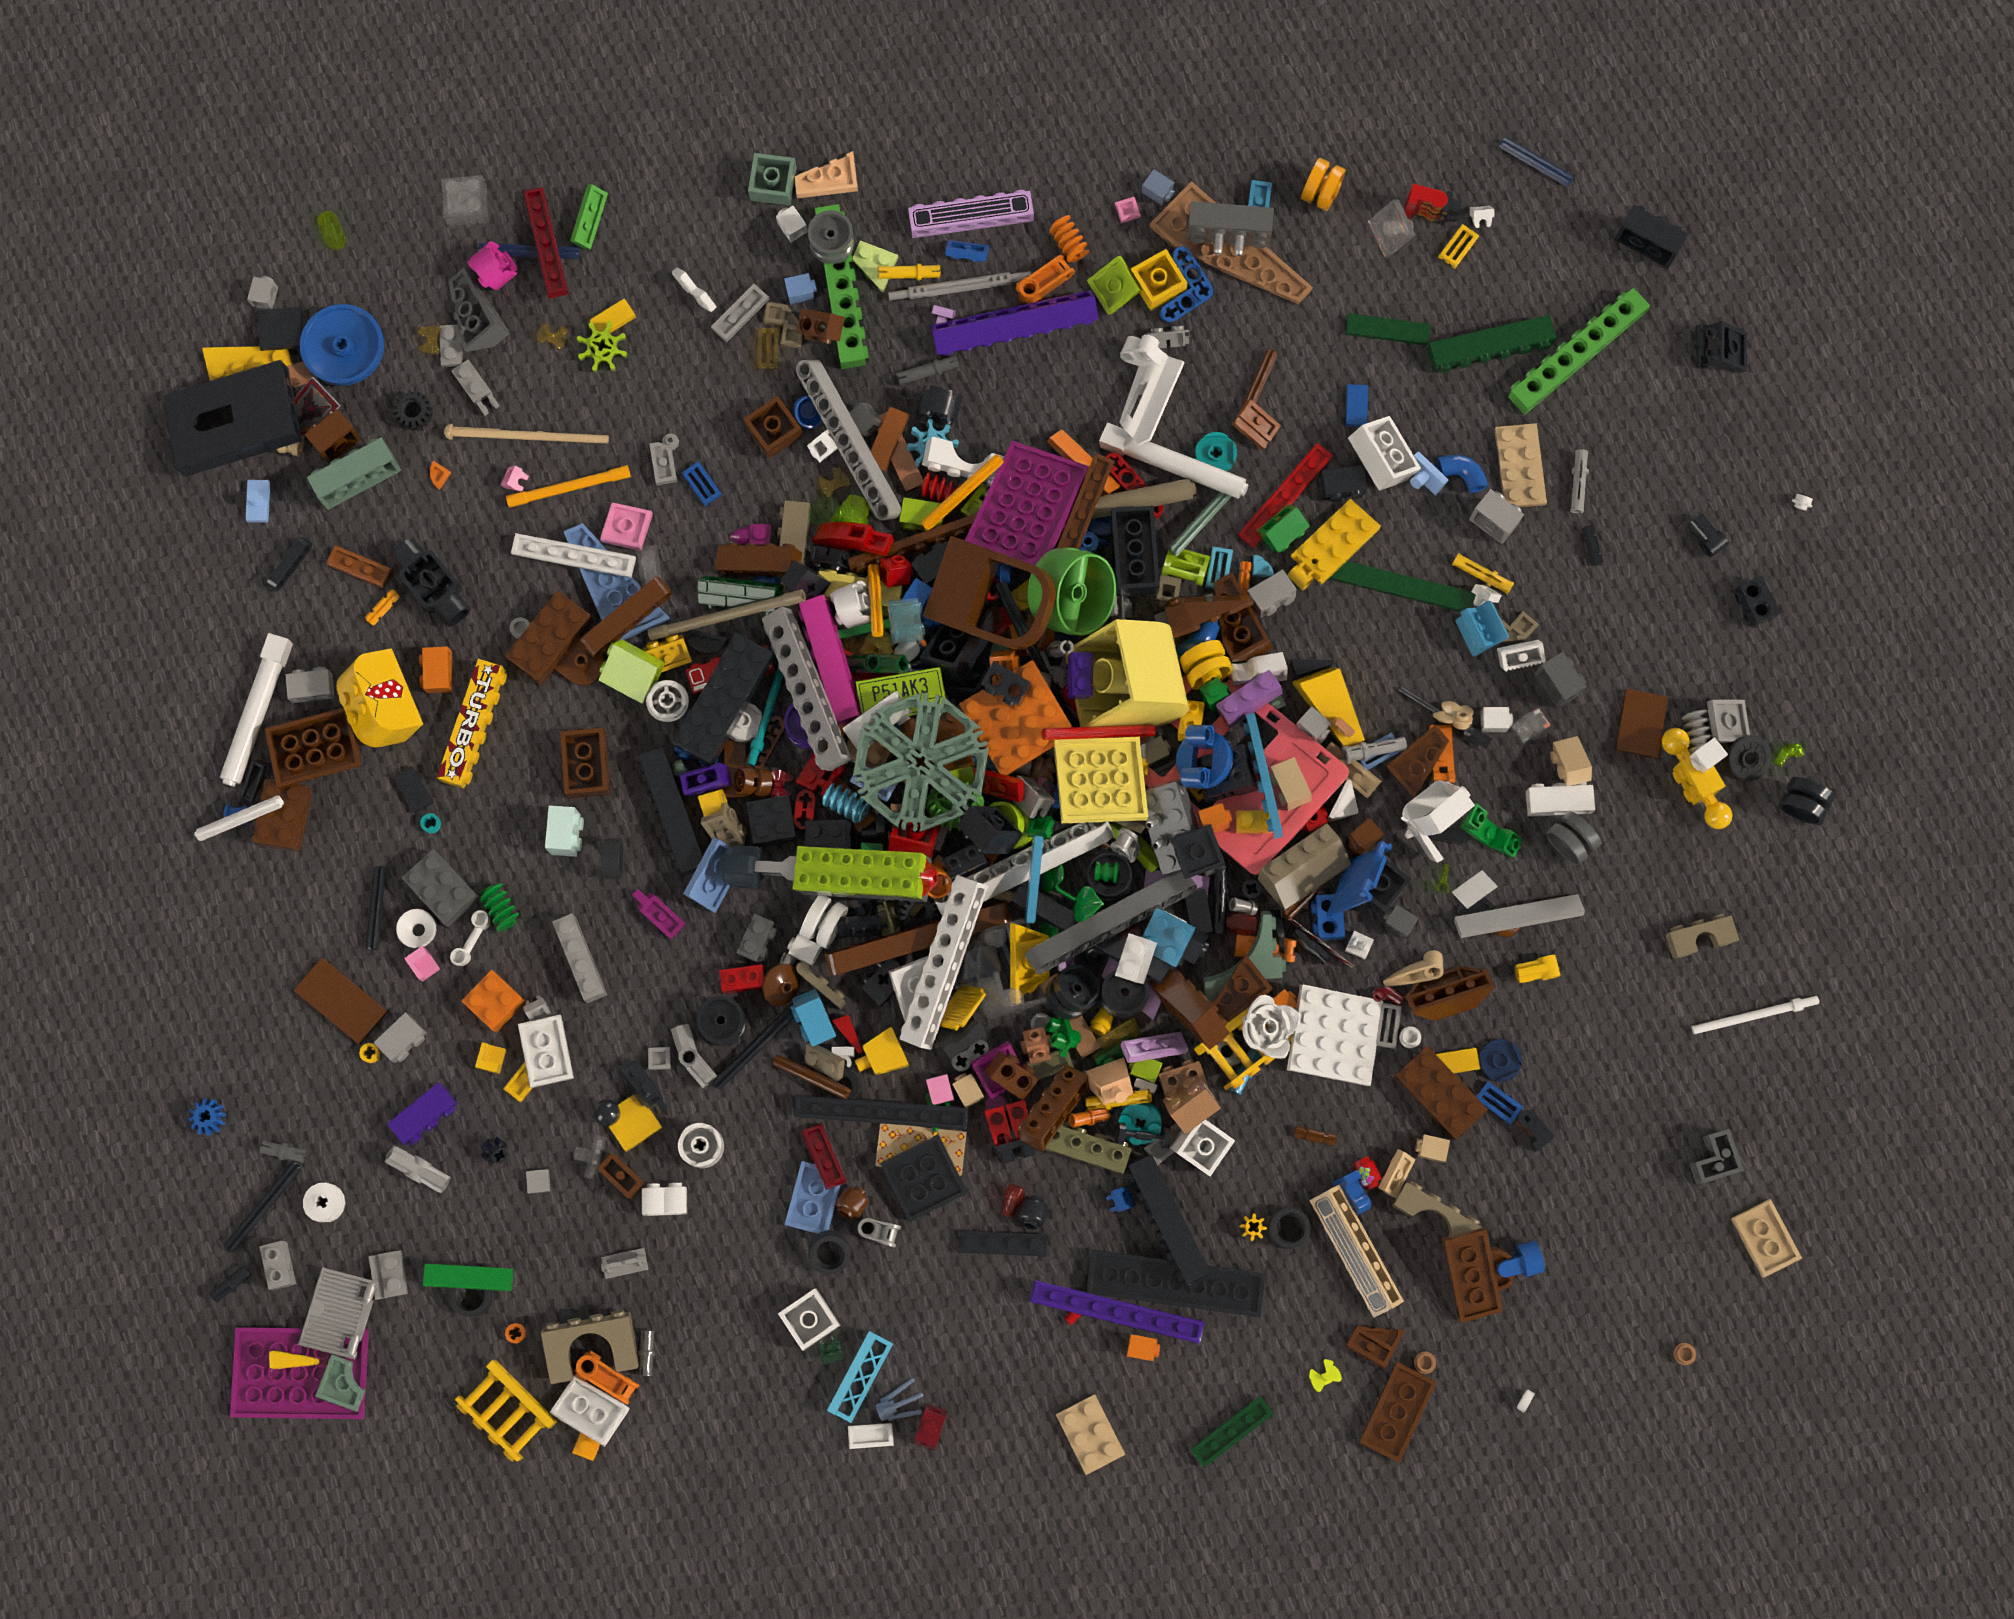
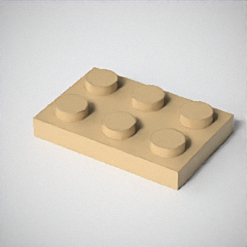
[1056,1394,1125,1475]

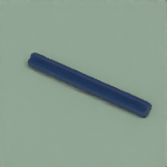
[478,243,580,259]

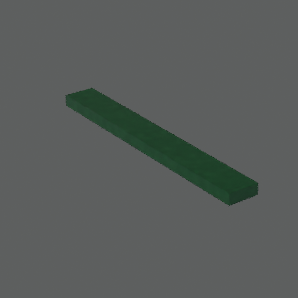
[1312,561,1475,612]

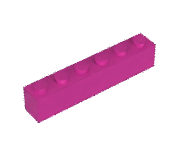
[798,595,862,726]

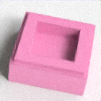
[1115,197,1141,223]

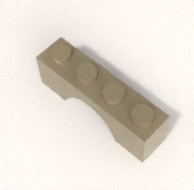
[1391,1181,1483,1237]

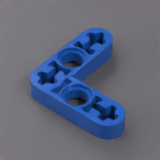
[1159,246,1213,323]

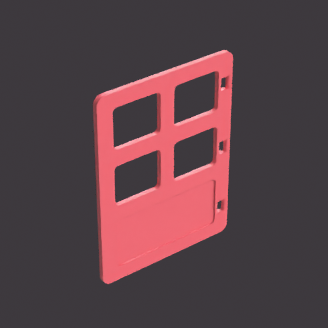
[1139,673,1349,875]

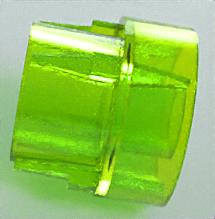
[831,494,871,525]

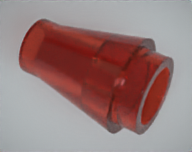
[1001,1183,1026,1218]

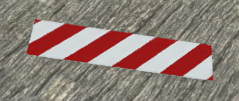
[1289,919,1354,968]

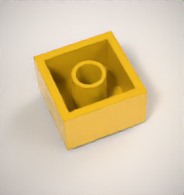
[1131,249,1187,311]

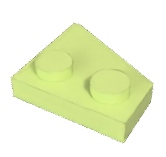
[852,241,898,292]

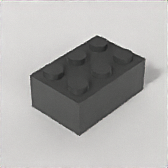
[401,849,480,927]

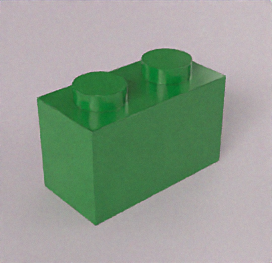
[1257,504,1310,553]

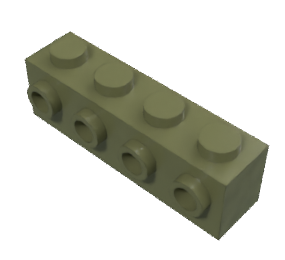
[1044,1123,1132,1175]

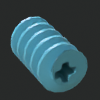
[822,783,871,823]

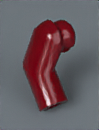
[1372,986,1405,1006]

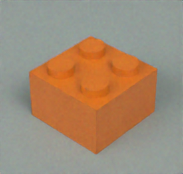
[462,970,526,1033]

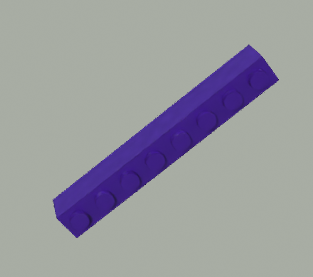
[930,290,1099,356]

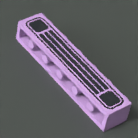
[908,190,1034,238]

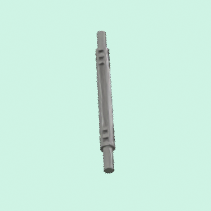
[888,271,1031,301]

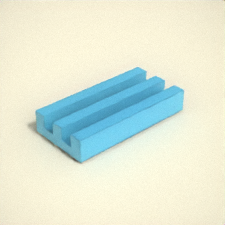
[1205,546,1233,589]

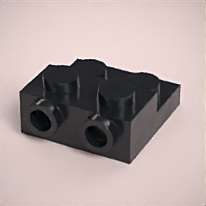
[1705,321,1747,373]

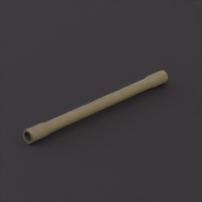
[648,589,806,641]

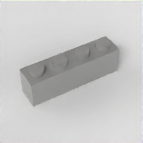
[553,914,607,1003]

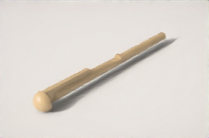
[444,424,609,444]

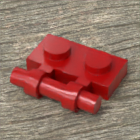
[796,752,848,797]

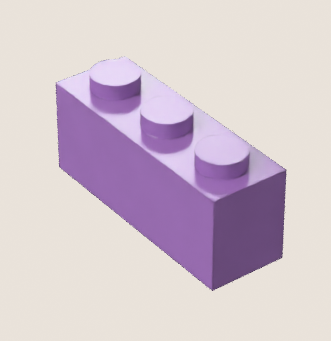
[1216,670,1283,728]

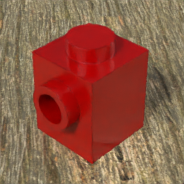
[879,555,913,588]

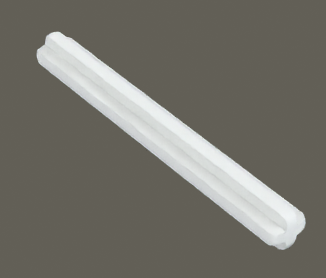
[195,796,284,841]

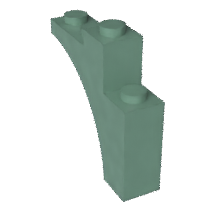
[1203,911,1286,1002]

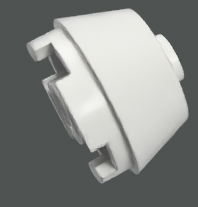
[646,680,689,722]

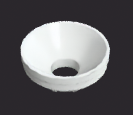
[396,909,436,948]

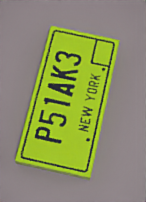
[856,667,946,716]

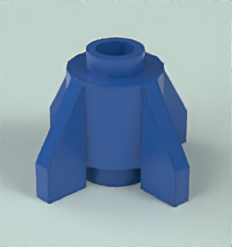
[1079,531,1108,554]

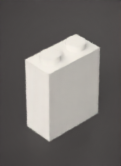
[1115,933,1157,984]

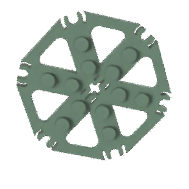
[853,693,989,832]

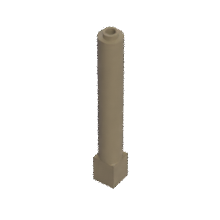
[1063,478,1196,528]

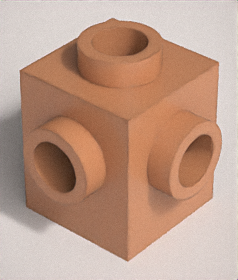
[1020,1027,1051,1064]

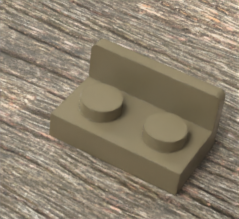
[701,802,747,848]

